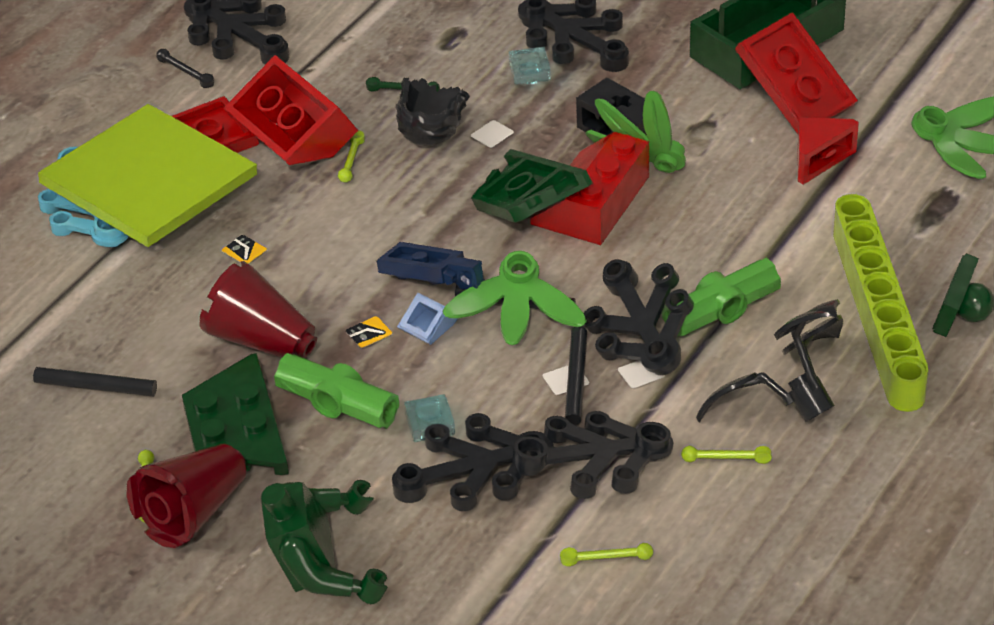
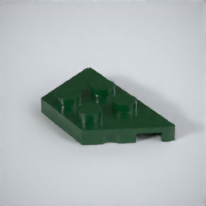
[471,149,593,223]
[182,353,289,476]

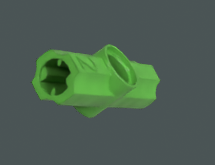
[662,257,781,337]
[274,353,399,429]

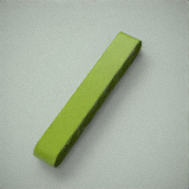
[833,194,928,412]

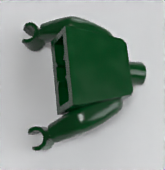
[261,480,388,604]

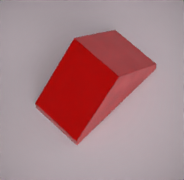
[797,118,859,185]

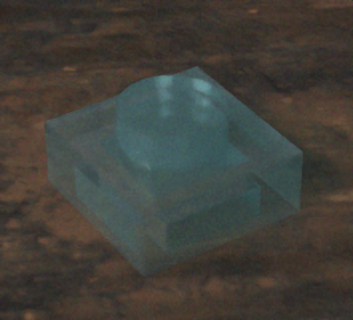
[509,47,551,84]
[404,394,455,443]

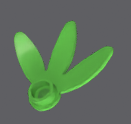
[585,91,686,173]
[911,96,994,179]
[443,251,587,345]

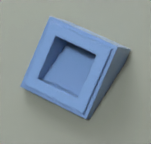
[397,293,458,345]

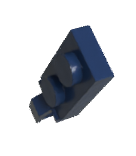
[376,242,485,289]

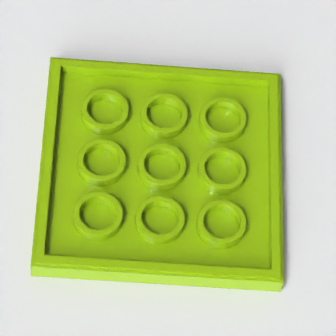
[38,104,257,247]

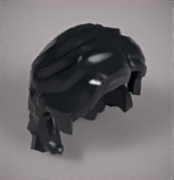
[395,78,470,146]

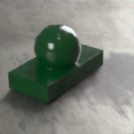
[932,253,994,337]

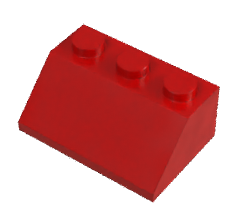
[224,55,358,165]
[530,132,649,246]

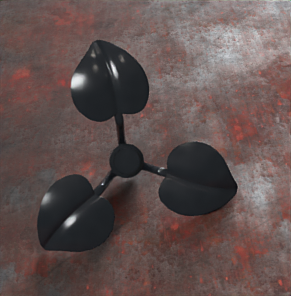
[696,299,843,423]

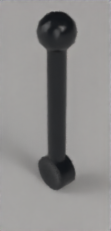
[156,48,214,88]

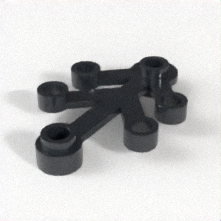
[184,0,289,64]
[518,0,629,72]
[583,259,694,375]
[512,411,674,499]
[392,413,554,511]

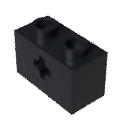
[576,77,647,136]

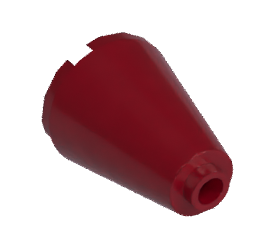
[199,261,317,358]
[126,444,246,548]

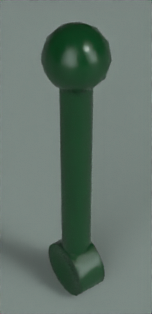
[366,77,440,92]

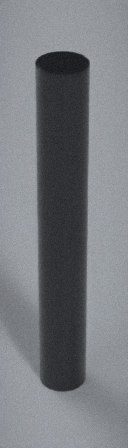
[565,326,587,425]
[33,367,157,397]

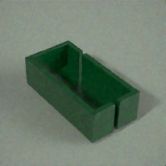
[690,0,846,90]

